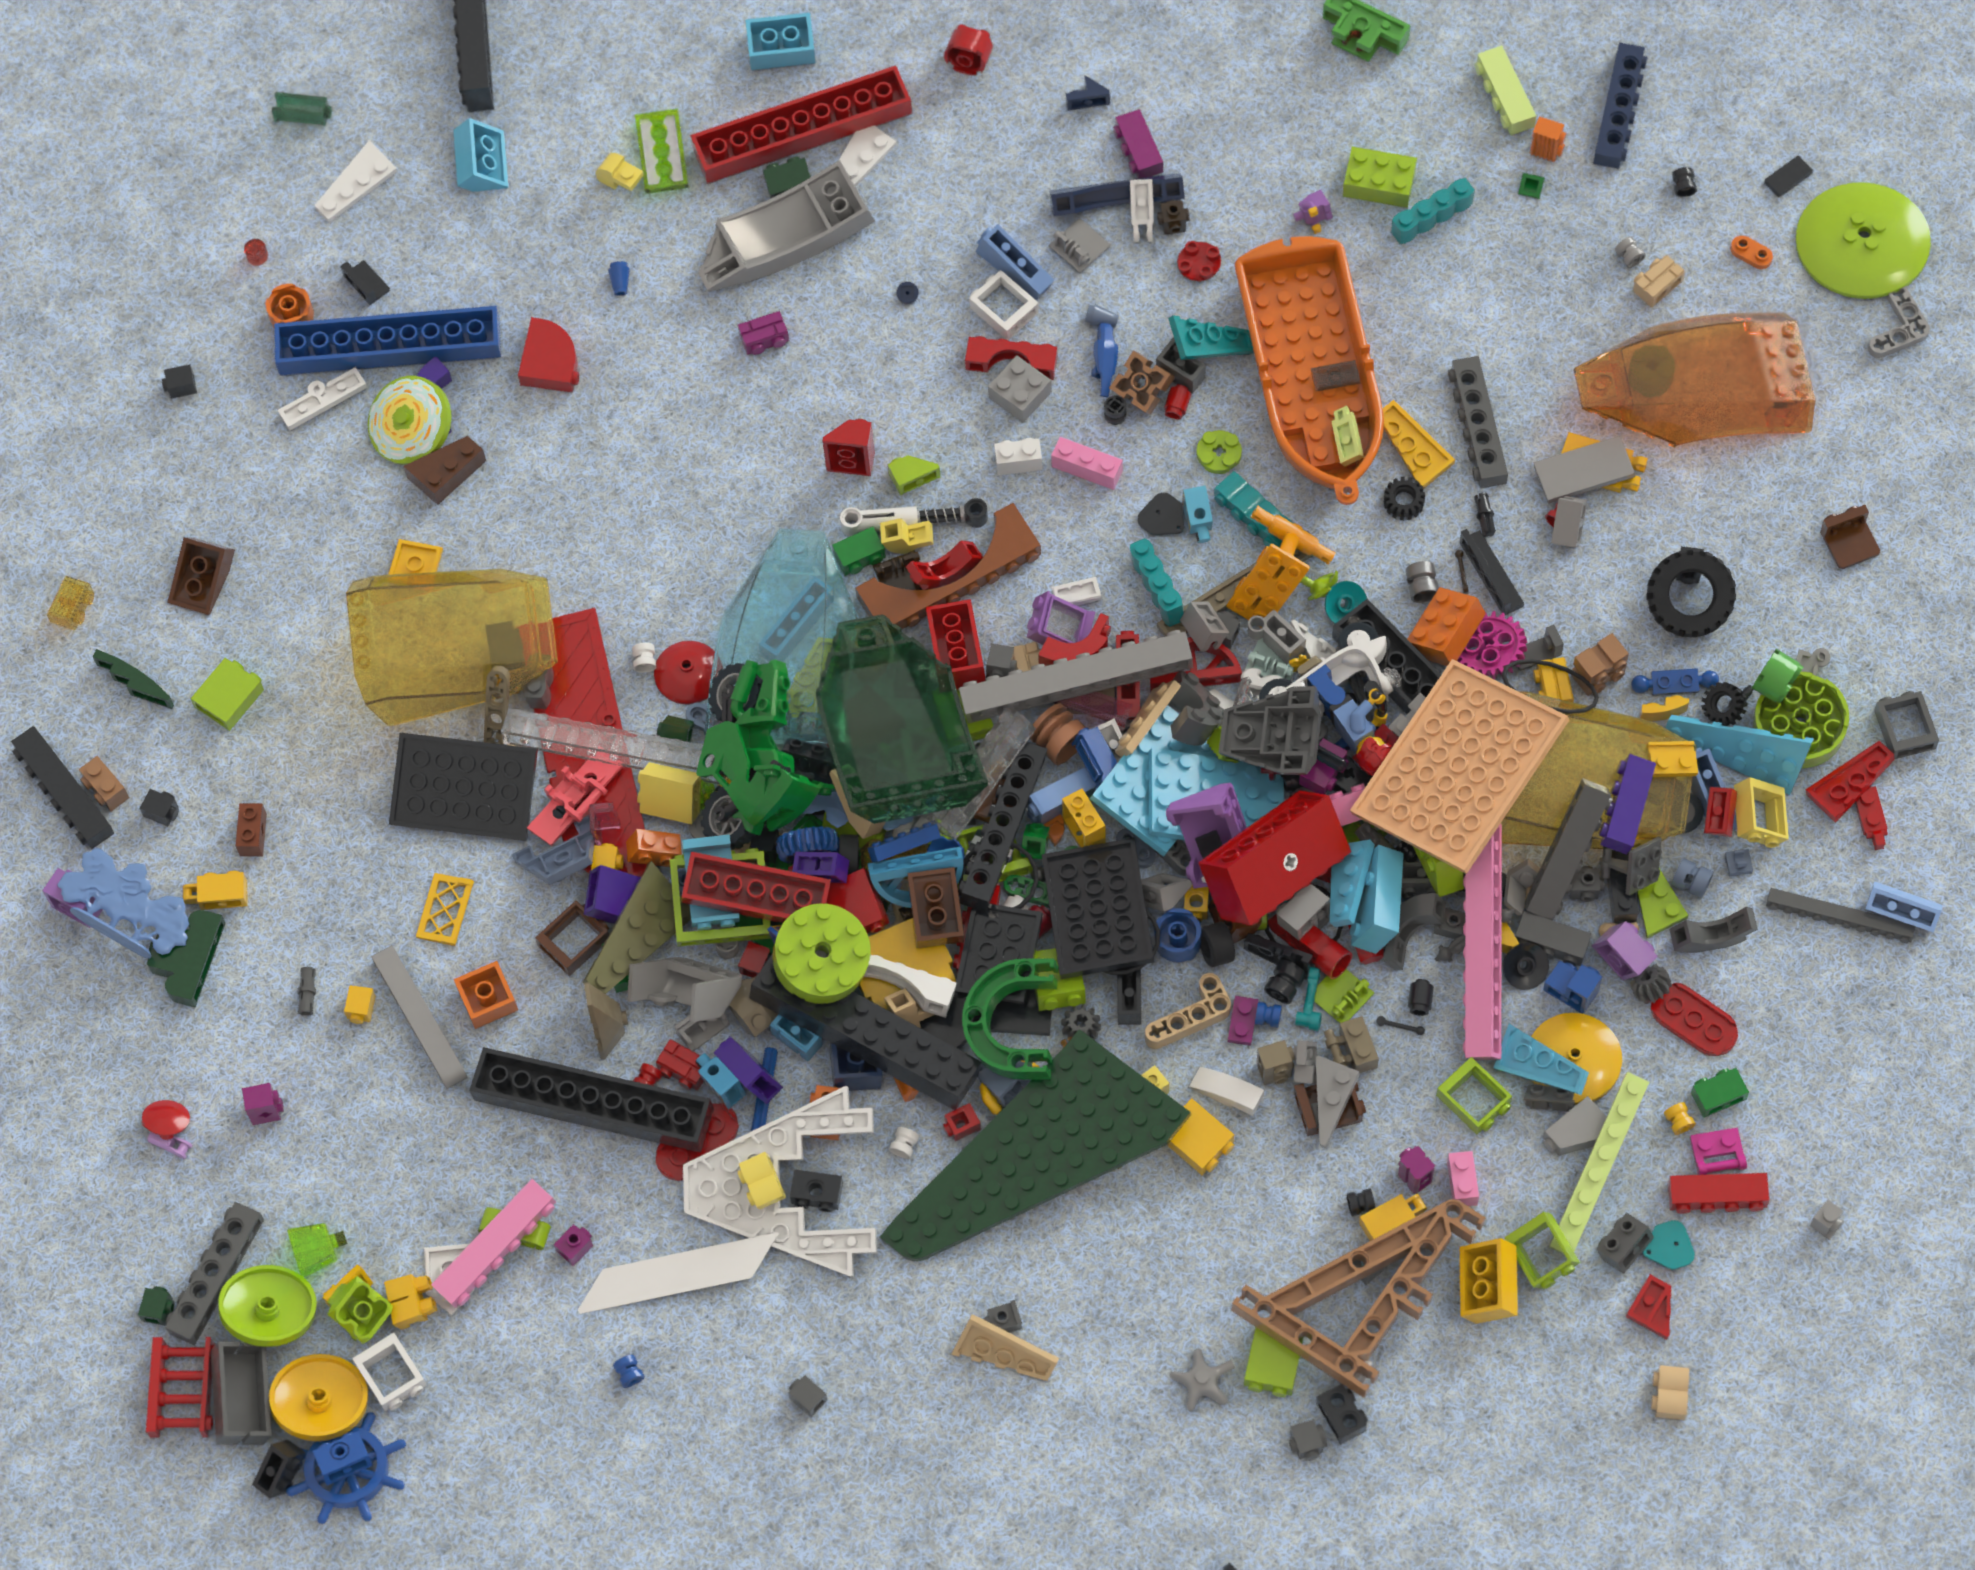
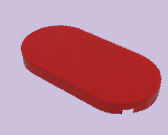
[1651,983,1738,1056]
[656,1103,739,1181]

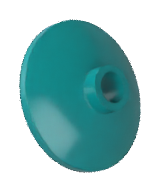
[1325,581,1367,624]

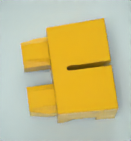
[384,1274,438,1330]

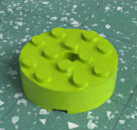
[1753,672,1849,769]
[773,904,871,1004]

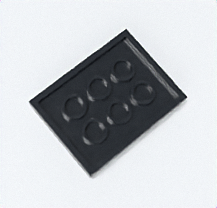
[955,904,1043,1005]

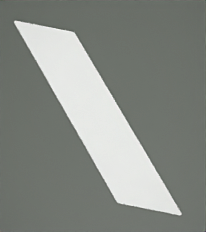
[578,1232,779,1314]

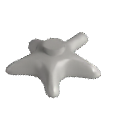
[1170,1348,1235,1411]

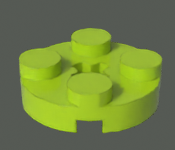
[1197,430,1242,474]

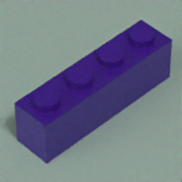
[1599,754,1656,854]

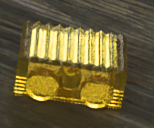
[47,576,94,630]

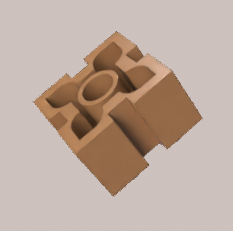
[1109,350,1175,414]
[1571,633,1629,696]

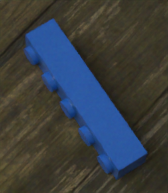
[868,822,941,862]

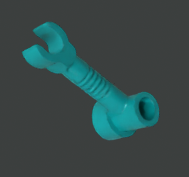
[1295,967,1322,1032]

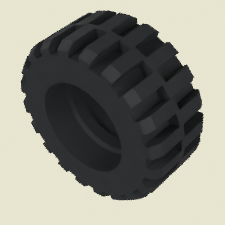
[1646,549,1737,638]

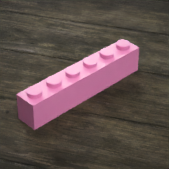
[431,1179,556,1308]

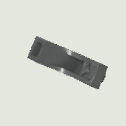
[1383,893,1446,970]
[1669,907,1758,953]

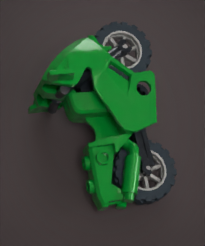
[696,659,837,850]

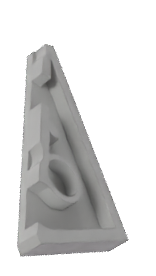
[1316,1055,1360,1149]

